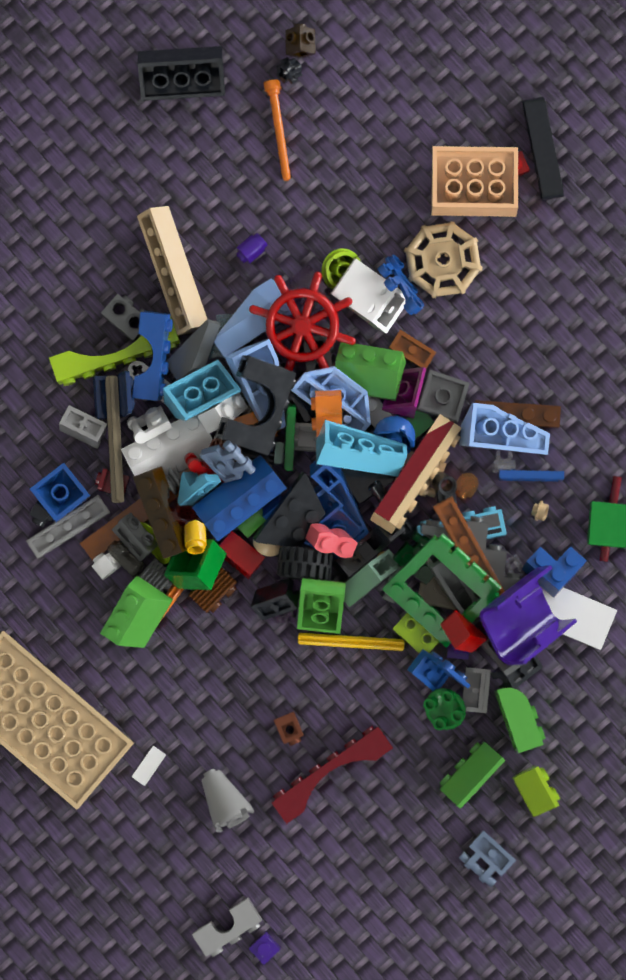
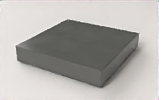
[416,369,470,424]

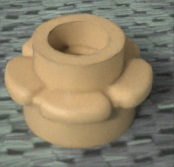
[532,501,549,521]

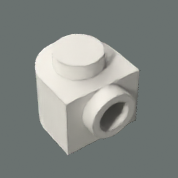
[92,551,122,580]

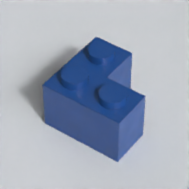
[522,546,586,598]

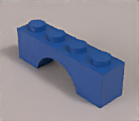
[132,311,173,401]

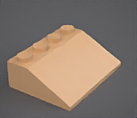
[431,146,518,217]

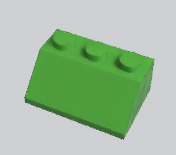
[335,342,406,401]
[100,576,173,648]
[439,741,505,809]

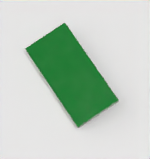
[587,501,626,548]

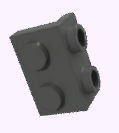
[112,512,158,562]

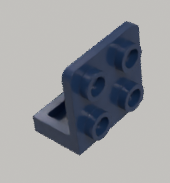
[93,371,135,420]

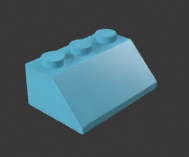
[163,360,241,421]

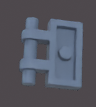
[200,440,255,483]
[458,830,516,887]

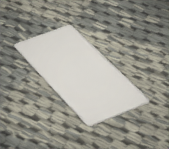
[132,746,166,786]

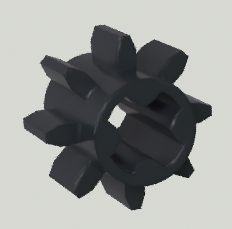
[276,57,303,84]

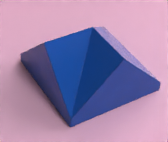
[30,463,90,522]

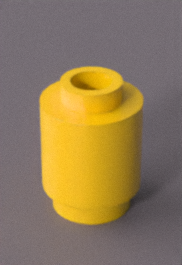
[184,520,207,554]

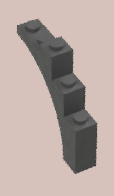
[420,516,523,591]
[426,554,524,677]

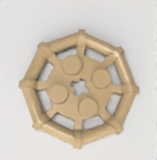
[404,221,483,299]

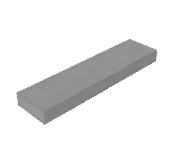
[26,495,110,559]

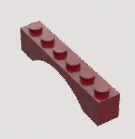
[271,726,393,824]

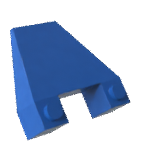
[263,460,369,559]

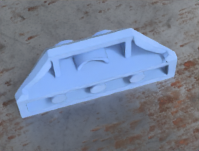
[291,366,371,431]

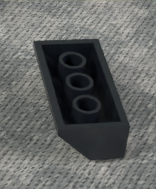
[137,46,225,101]

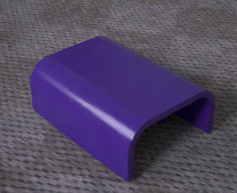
[480,565,577,665]

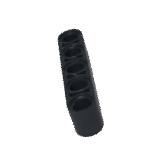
[522,97,564,201]

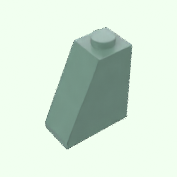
[344,549,401,607]

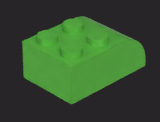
[297,578,346,634]
[494,688,545,753]

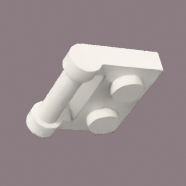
[127,405,172,444]

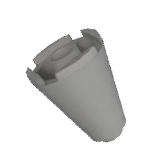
[201,769,254,832]

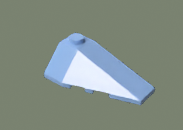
[214,279,292,358]
[225,339,286,430]
[459,403,550,455]

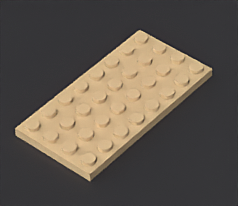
[0,631,134,810]

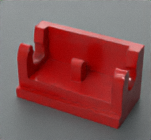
[219,531,265,580]

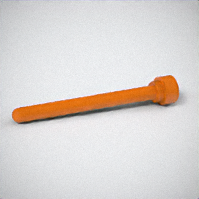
[263,80,291,181]

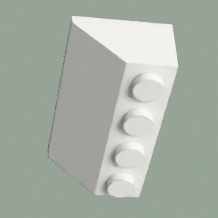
[121,413,213,476]

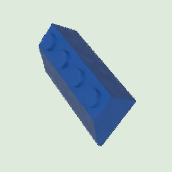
[192,455,287,541]

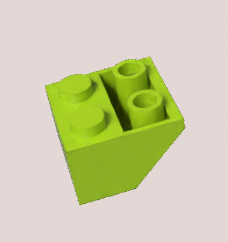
[512,765,560,817]

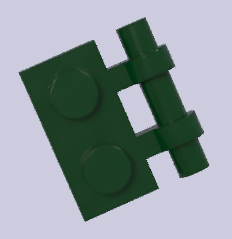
[393,532,434,585]

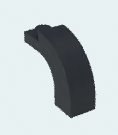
[333,525,406,579]

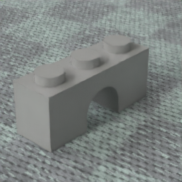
[192,897,262,957]

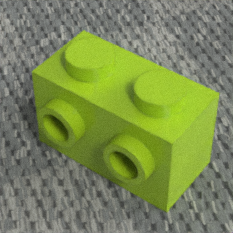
[392,613,439,653]

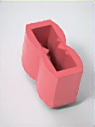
[306,523,358,558]

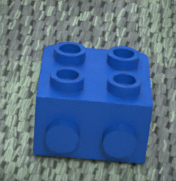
[407,649,471,691]

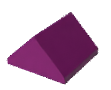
[382,367,426,419]

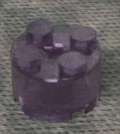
[287,264,335,313]

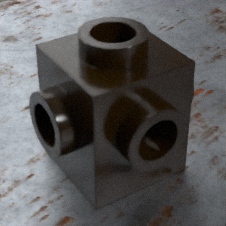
[285,24,316,59]

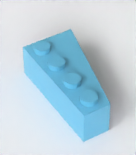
[316,420,407,477]

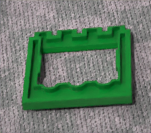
[382,534,502,647]

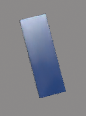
[498,470,564,482]

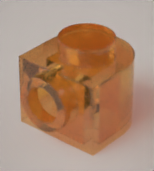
[455,473,479,500]

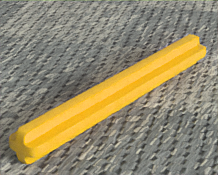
[298,633,405,651]

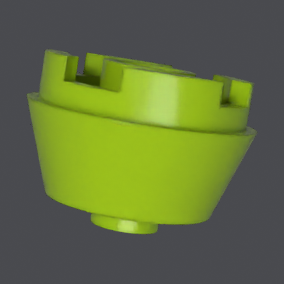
[322,248,361,289]

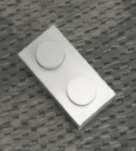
[197,393,248,434]

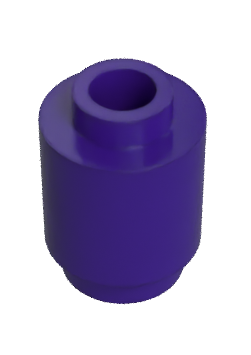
[236,233,268,264]

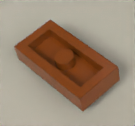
[389,330,436,369]

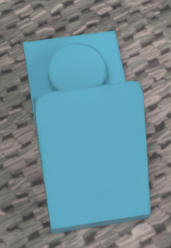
[178,472,221,506]

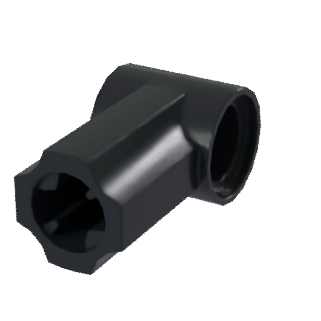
[431,472,457,504]

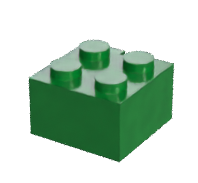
[164,539,227,590]

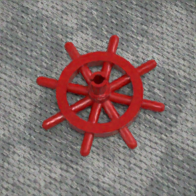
[249,271,356,372]

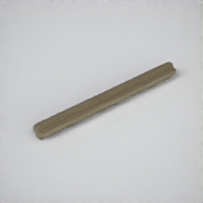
[105,375,124,503]

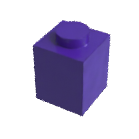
[249,931,280,965]

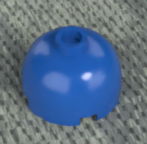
[373,416,416,454]

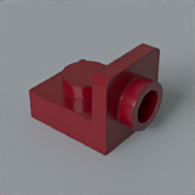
[95,468,130,496]

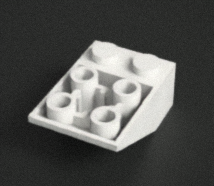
[331,258,406,334]

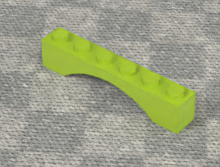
[49,316,180,386]

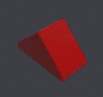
[441,610,488,653]

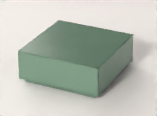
[274,442,285,466]

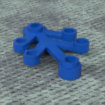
[377,254,424,315]

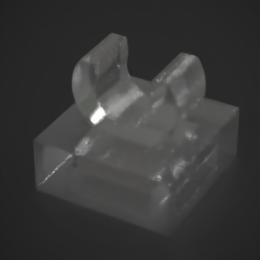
[492,451,516,472]

